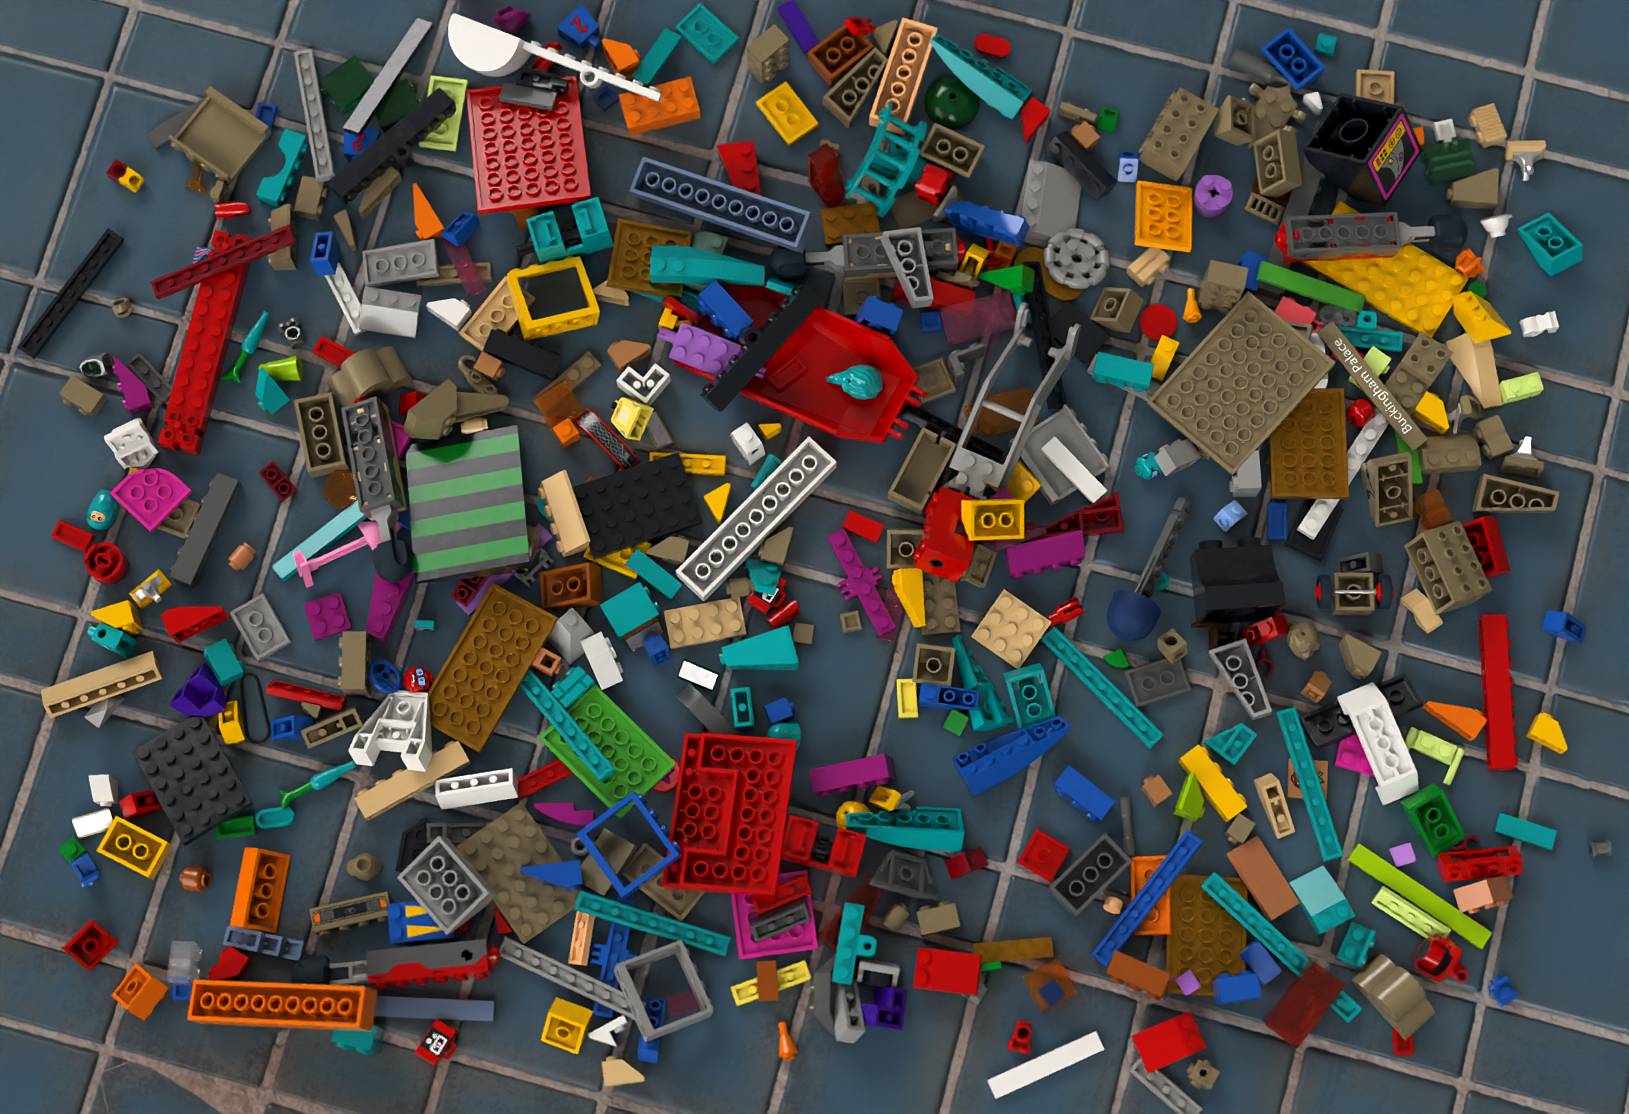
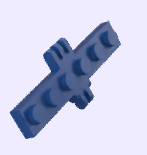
[589,897,637,1019]

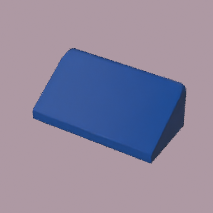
[441,211,480,247]
[1239,941,1282,985]

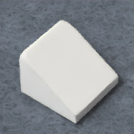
[1302,92,1323,116]

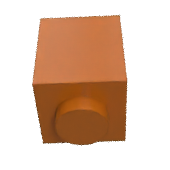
[553,418,581,449]

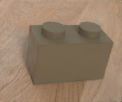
[294,176,329,221]
[59,375,108,418]
[916,901,960,937]

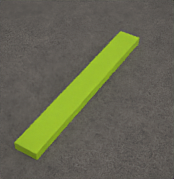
[1347,843,1492,950]

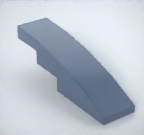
[223,926,307,961]

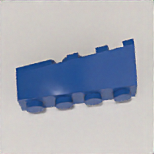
[945,201,1030,247]

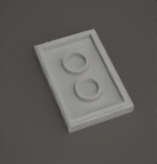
[229,593,292,662]

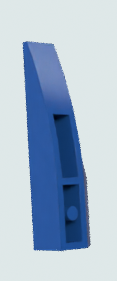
[952,715,1071,796]

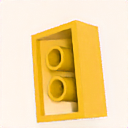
[1453,291,1511,343]
[961,499,1024,540]

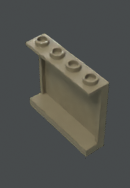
[168,86,272,184]

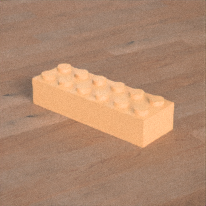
[869,18,938,135]

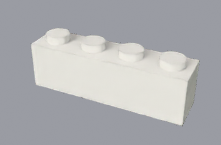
[436,768,518,810]

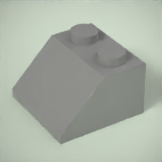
[1229,450,1262,498]

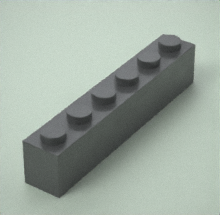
[169,472,242,588]

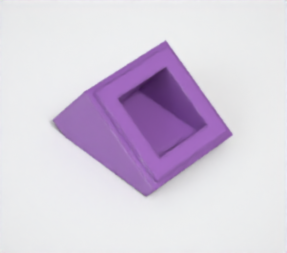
[1389,842,1416,868]
[1176,970,1201,995]

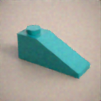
[869,155,928,186]

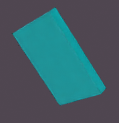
[675,3,740,65]

